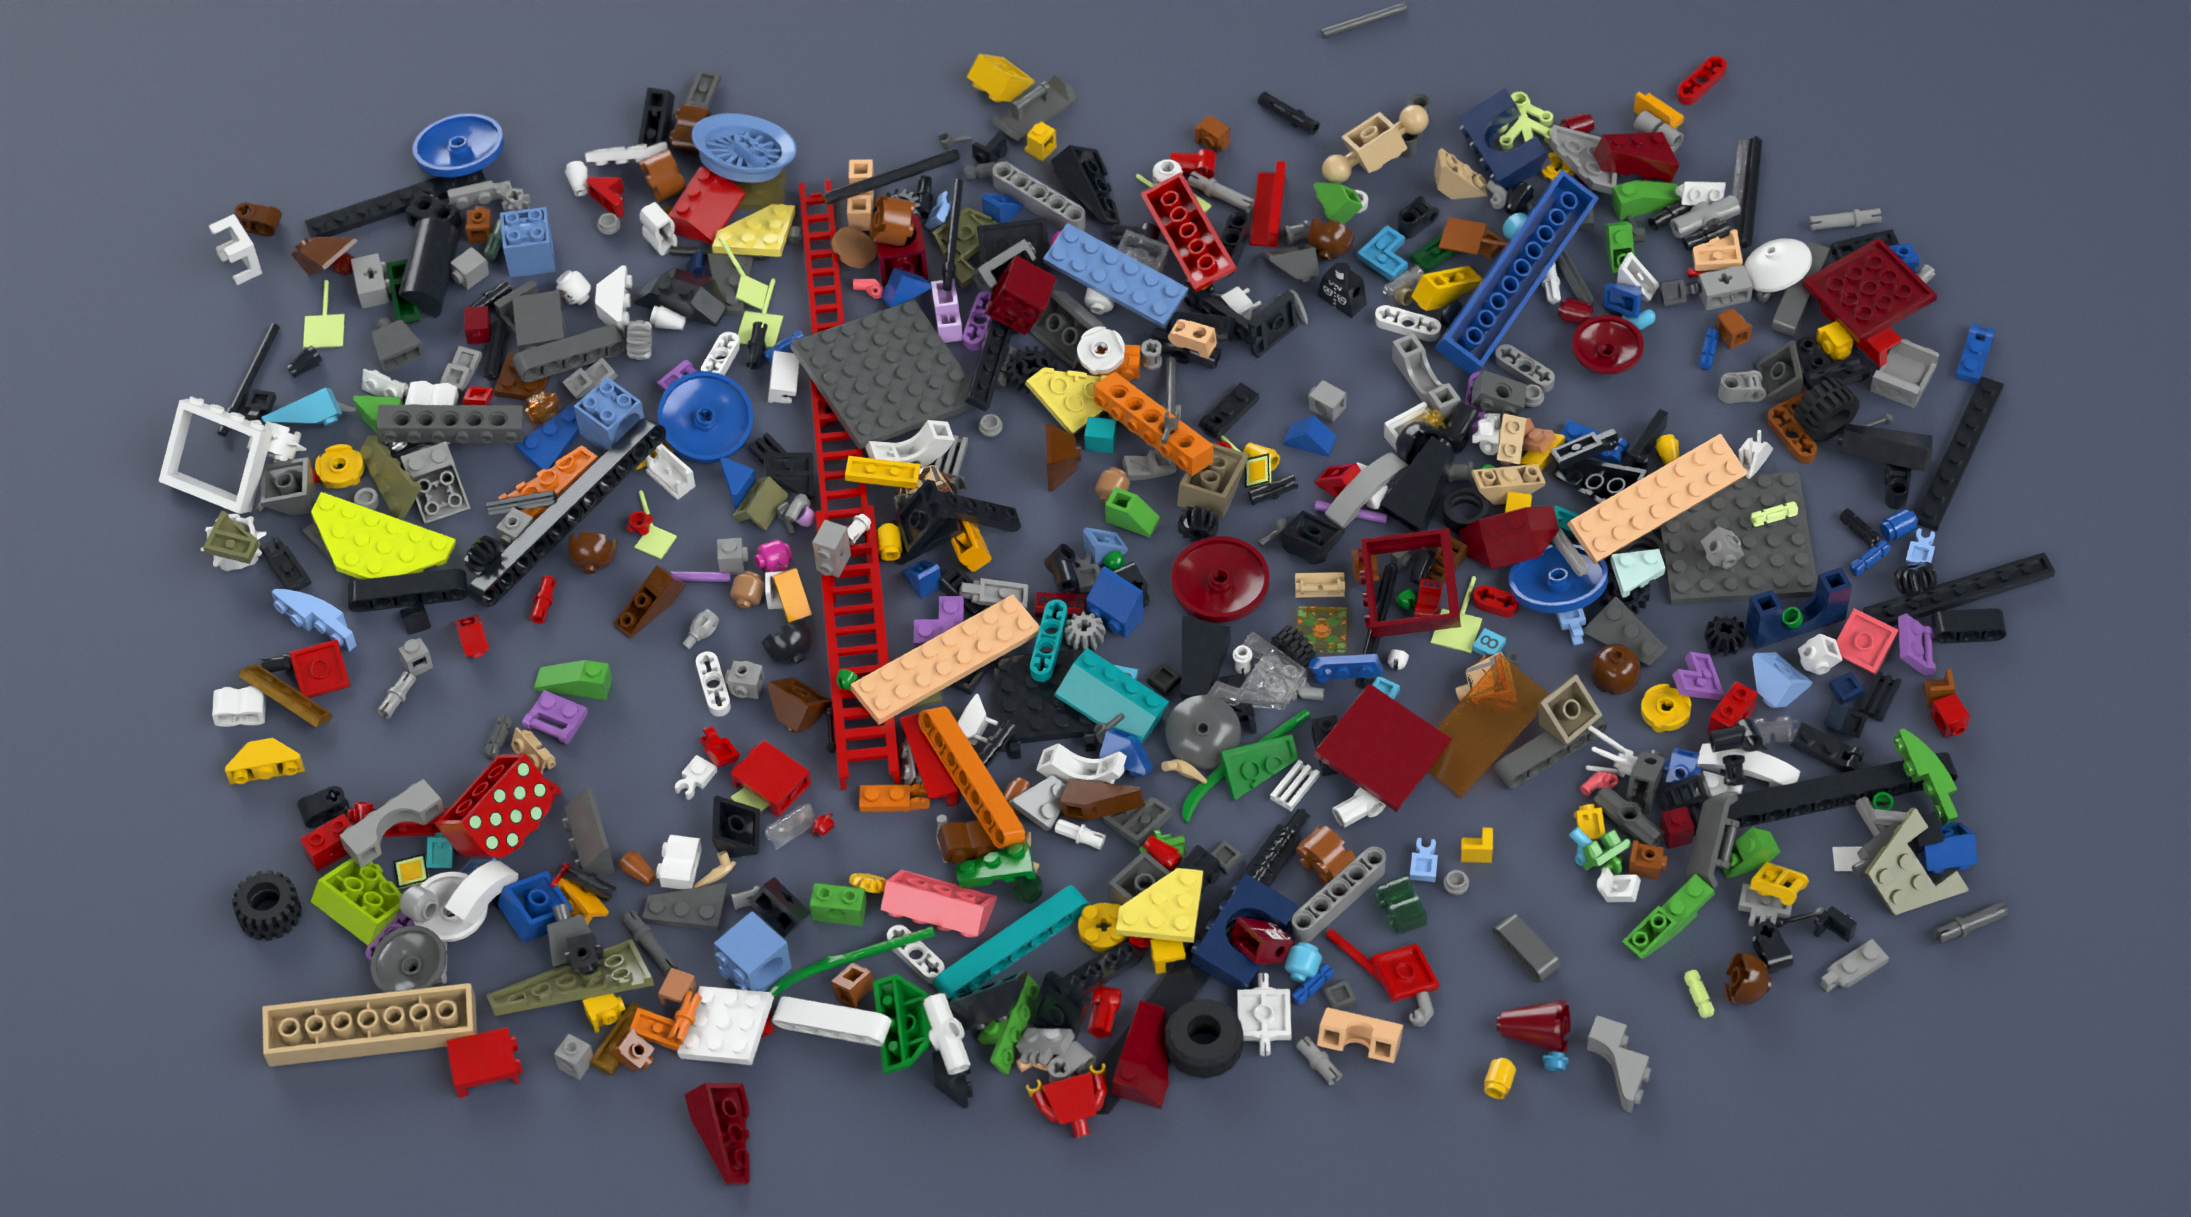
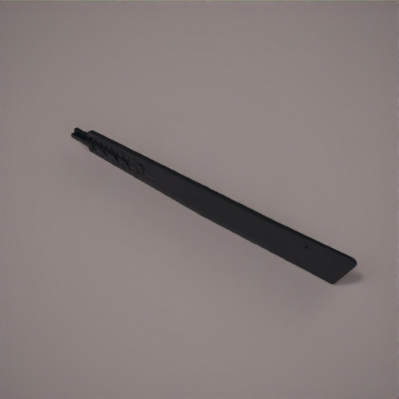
[1094,808,1310,1115]

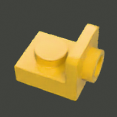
[1573,804,1605,840]

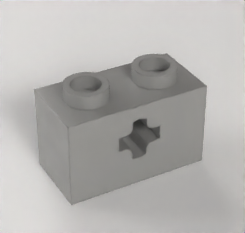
[351,253,391,309]
[1698,265,1753,311]
[812,520,851,578]

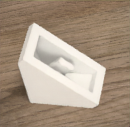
[1617,252,1659,302]

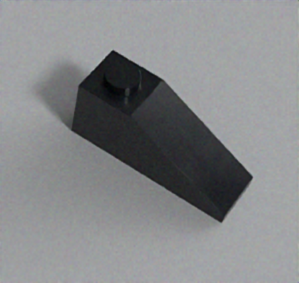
[638,87,675,147]

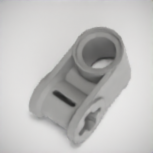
[1718,370,1766,404]
[1048,1041,1096,1084]

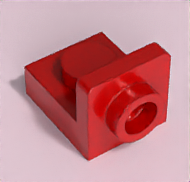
[462,386,493,405]

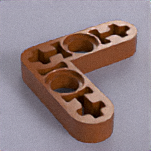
[1767,390,1817,464]

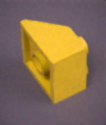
[967,54,1035,103]

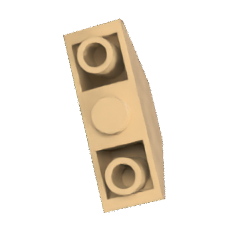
[1434,148,1487,199]
[1471,464,1546,505]

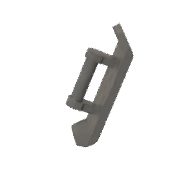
[992,75,1076,141]
[1687,793,1740,889]

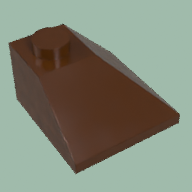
[291,237,357,276]
[1046,424,1081,491]
[767,677,832,733]

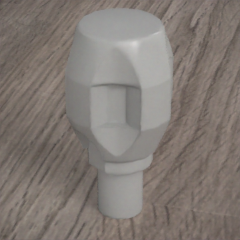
[682,609,719,650]

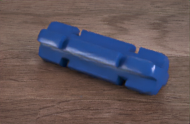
[1699,328,1719,370]
[764,330,806,364]
[1849,540,1891,576]
[1291,963,1334,1005]

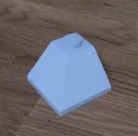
[1752,652,1813,708]

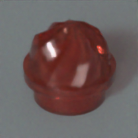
[332,252,355,276]

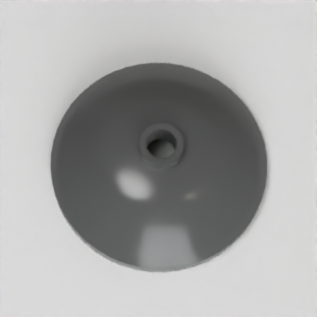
[1165,695,1241,770]
[371,925,447,993]

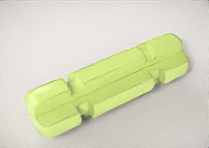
[1750,501,1798,527]
[1684,970,1714,1018]

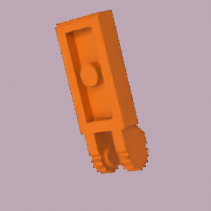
[859,784,930,812]

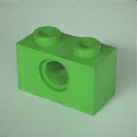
[810,883,867,926]

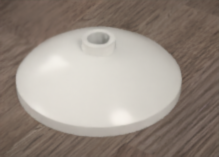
[1744,238,1812,292]
[413,872,488,942]

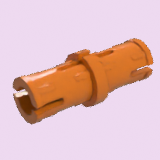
[668,991,702,1045]

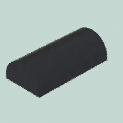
[398,218,460,318]

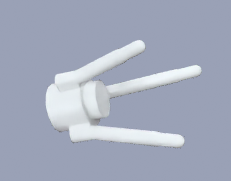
[1586,725,1638,777]

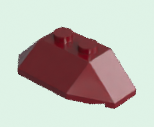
[1459,506,1559,570]

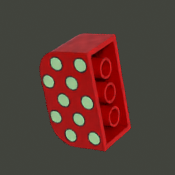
[435,754,552,858]

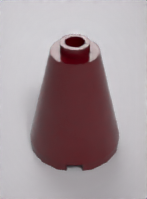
[1496,1000,1571,1053]

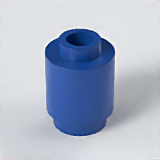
[1879,508,1918,541]

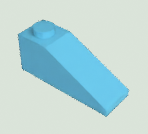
[262,387,343,426]

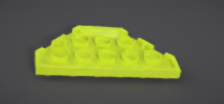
[311,492,456,579]

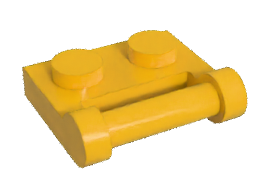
[1750,862,1809,905]

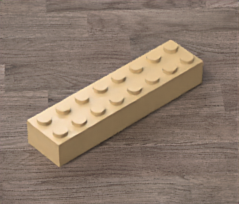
[262,983,477,1067]

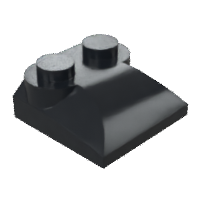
[1279,510,1345,564]

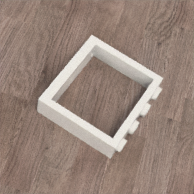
[159,396,273,514]

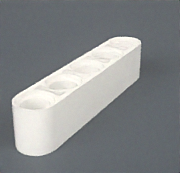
[772,996,892,1046]

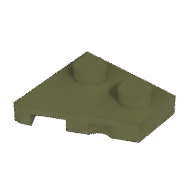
[203,511,259,564]

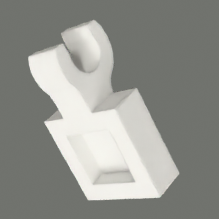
[1695,771,1743,796]

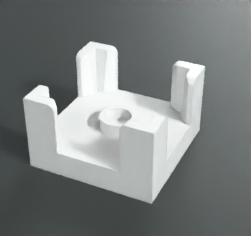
[209,214,262,285]

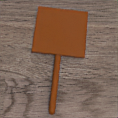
[1439,217,1508,255]

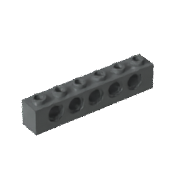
[377,405,524,444]

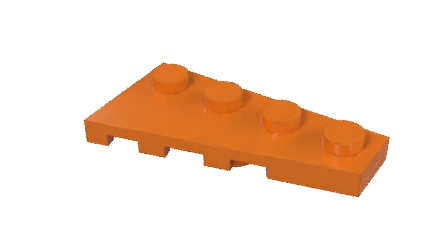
[498,445,599,521]

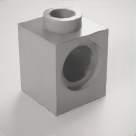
[1308,380,1346,423]
[554,1034,593,1080]

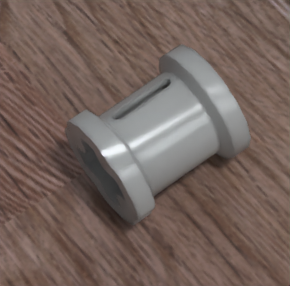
[1141,339,1162,370]

